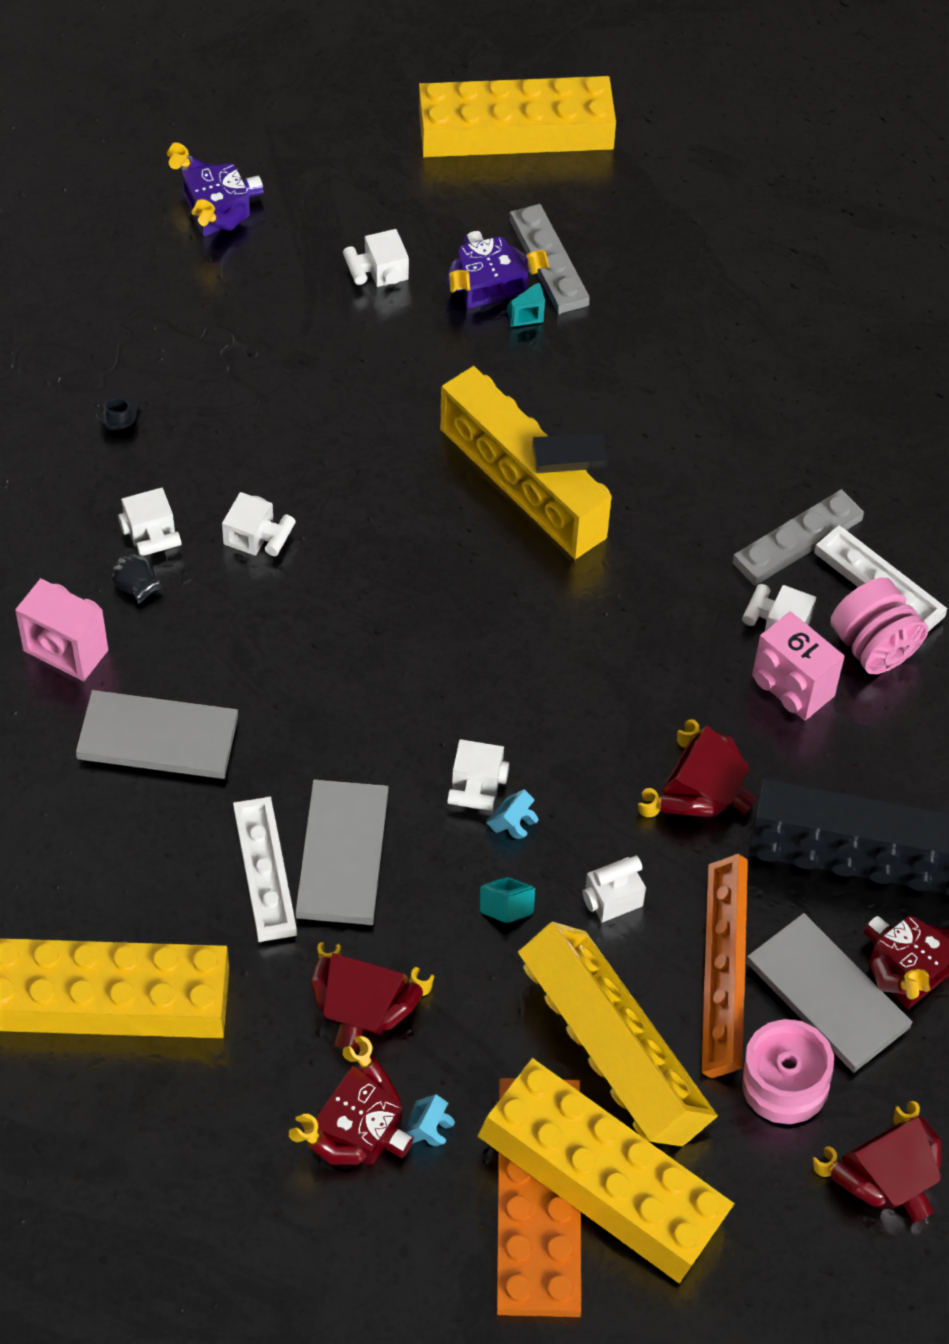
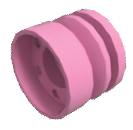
[830,577,929,674]

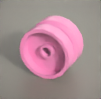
[742,1019,834,1124]

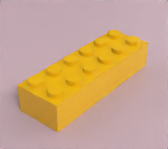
[419,76,616,157]
[440,366,612,560]
[518,922,718,1146]
[0,939,229,1038]
[478,1058,735,1283]

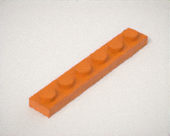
[701,854,748,1078]

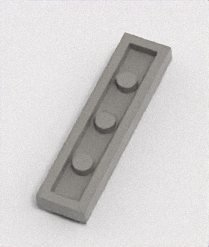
[510,204,590,314]
[732,489,864,586]

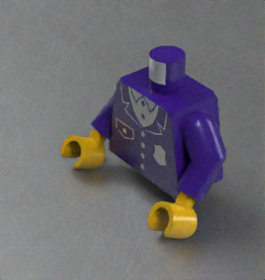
[167,143,264,236]
[446,231,550,309]

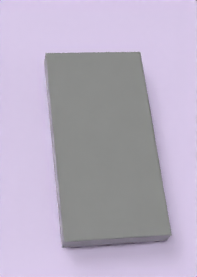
[76,690,238,779]
[296,780,388,925]
[746,913,912,1073]

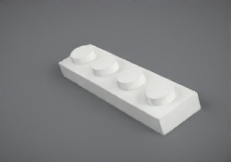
[814,525,948,632]
[233,797,297,942]

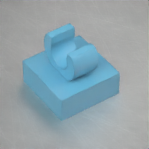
[486,790,539,839]
[402,1094,455,1146]

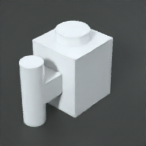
[343,229,409,287]
[118,488,182,556]
[222,492,296,556]
[742,584,817,631]
[448,739,509,811]
[583,856,646,922]

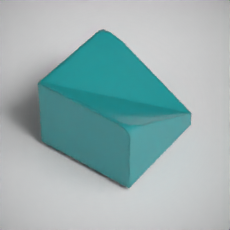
[507,283,545,327]
[480,877,535,923]

